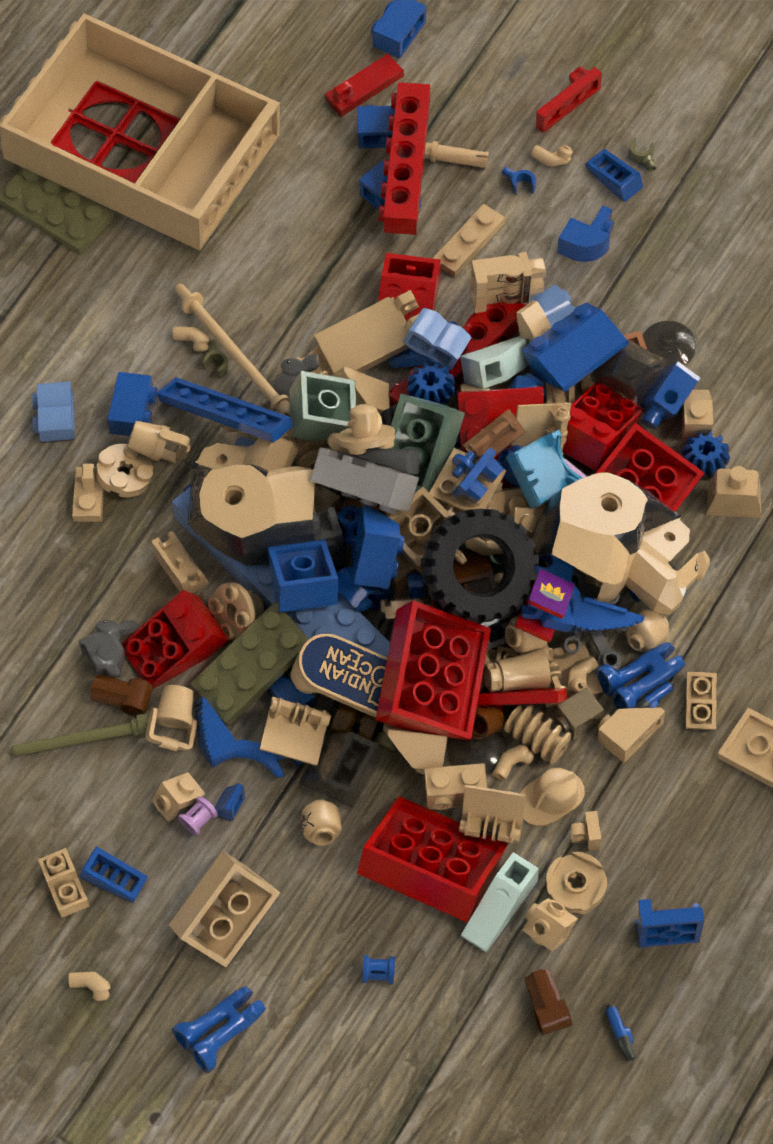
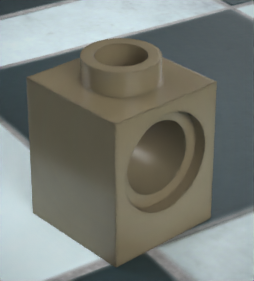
[556,687,604,740]

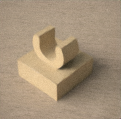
[570,811,601,851]

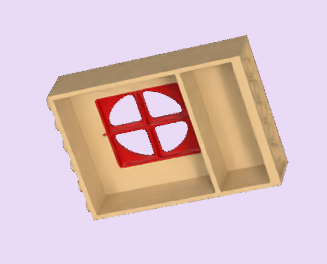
[0,13,280,251]

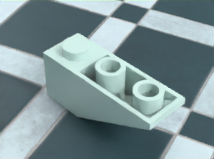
[460,336,530,389]
[461,852,539,953]

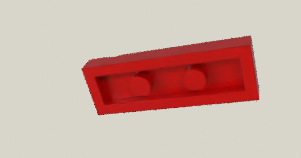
[325,53,404,117]
[536,66,602,133]
[477,688,567,713]

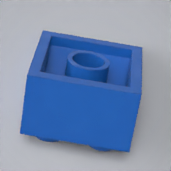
[351,505,404,589]
[268,540,338,612]

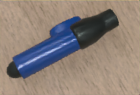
[636,681,674,708]
[605,1004,636,1062]

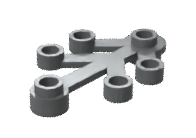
[562,568,628,670]

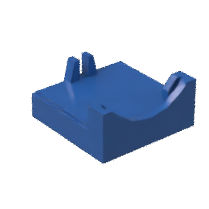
[635,899,704,948]

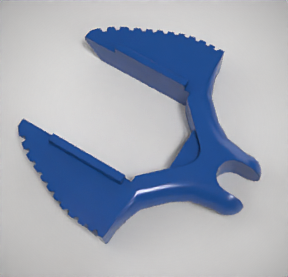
[535,554,645,632]
[195,675,316,778]

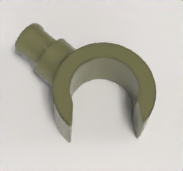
[629,137,657,172]
[203,340,229,379]

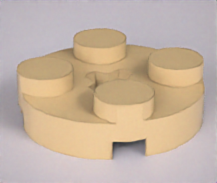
[95,443,153,498]
[380,597,439,618]
[546,852,607,915]

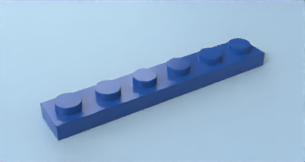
[157,377,293,443]

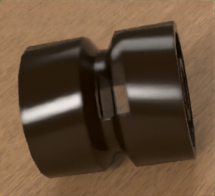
[331,703,384,750]

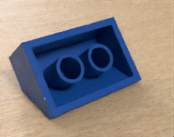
[522,302,629,392]

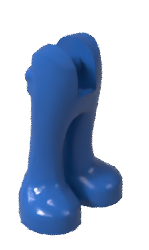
[596,642,686,709]
[172,986,266,1073]

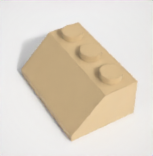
[169,851,280,967]

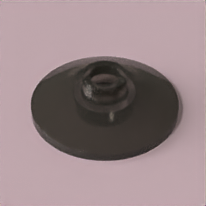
[642,321,696,369]
[447,722,507,776]

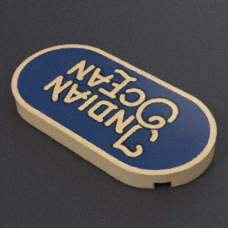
[297,633,387,717]

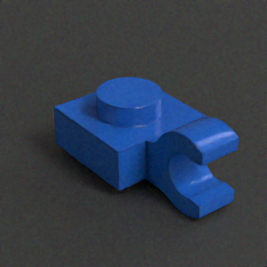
[520,596,574,632]

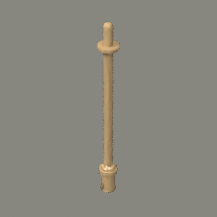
[175,284,291,418]

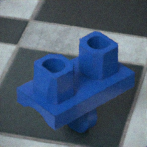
[452,447,504,503]

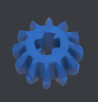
[407,361,455,405]
[681,430,730,480]

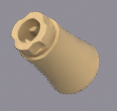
[483,648,551,692]

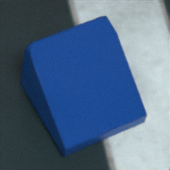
[214,783,245,821]

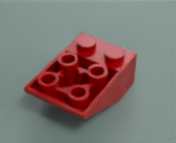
[378,253,441,322]
[562,382,644,471]
[121,590,229,689]

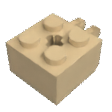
[388,487,467,575]

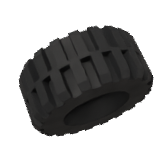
[421,508,539,622]

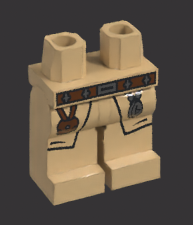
[470,252,546,313]

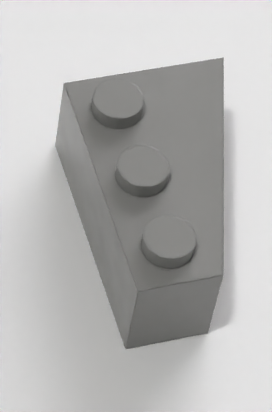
[310,447,419,514]

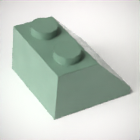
[289,371,356,442]

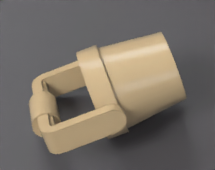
[127,421,190,464]
[146,685,197,751]

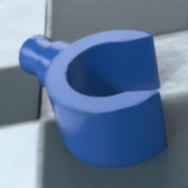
[502,167,536,195]
[408,573,424,599]

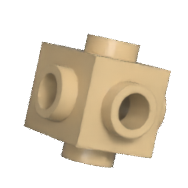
[522,898,578,952]

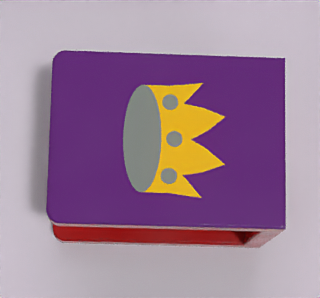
[515,569,575,642]

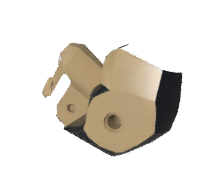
[188,424,323,566]
[533,473,710,615]

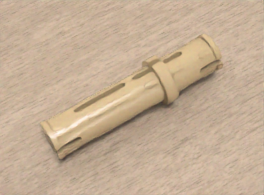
[424,141,489,169]

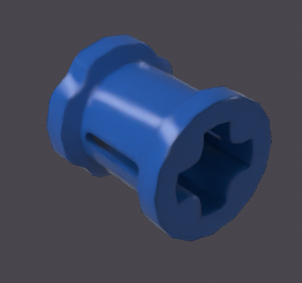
[338,506,362,545]
[362,955,395,984]

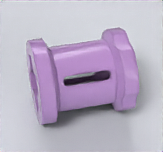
[178,796,218,836]

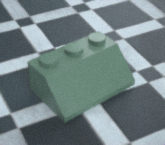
[388,394,465,492]

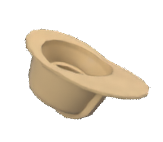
[520,768,585,826]

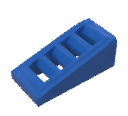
[585,149,643,202]
[78,846,148,903]

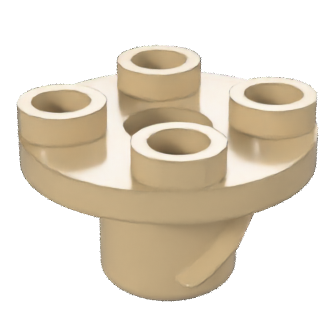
[337,404,396,455]
[208,582,264,641]

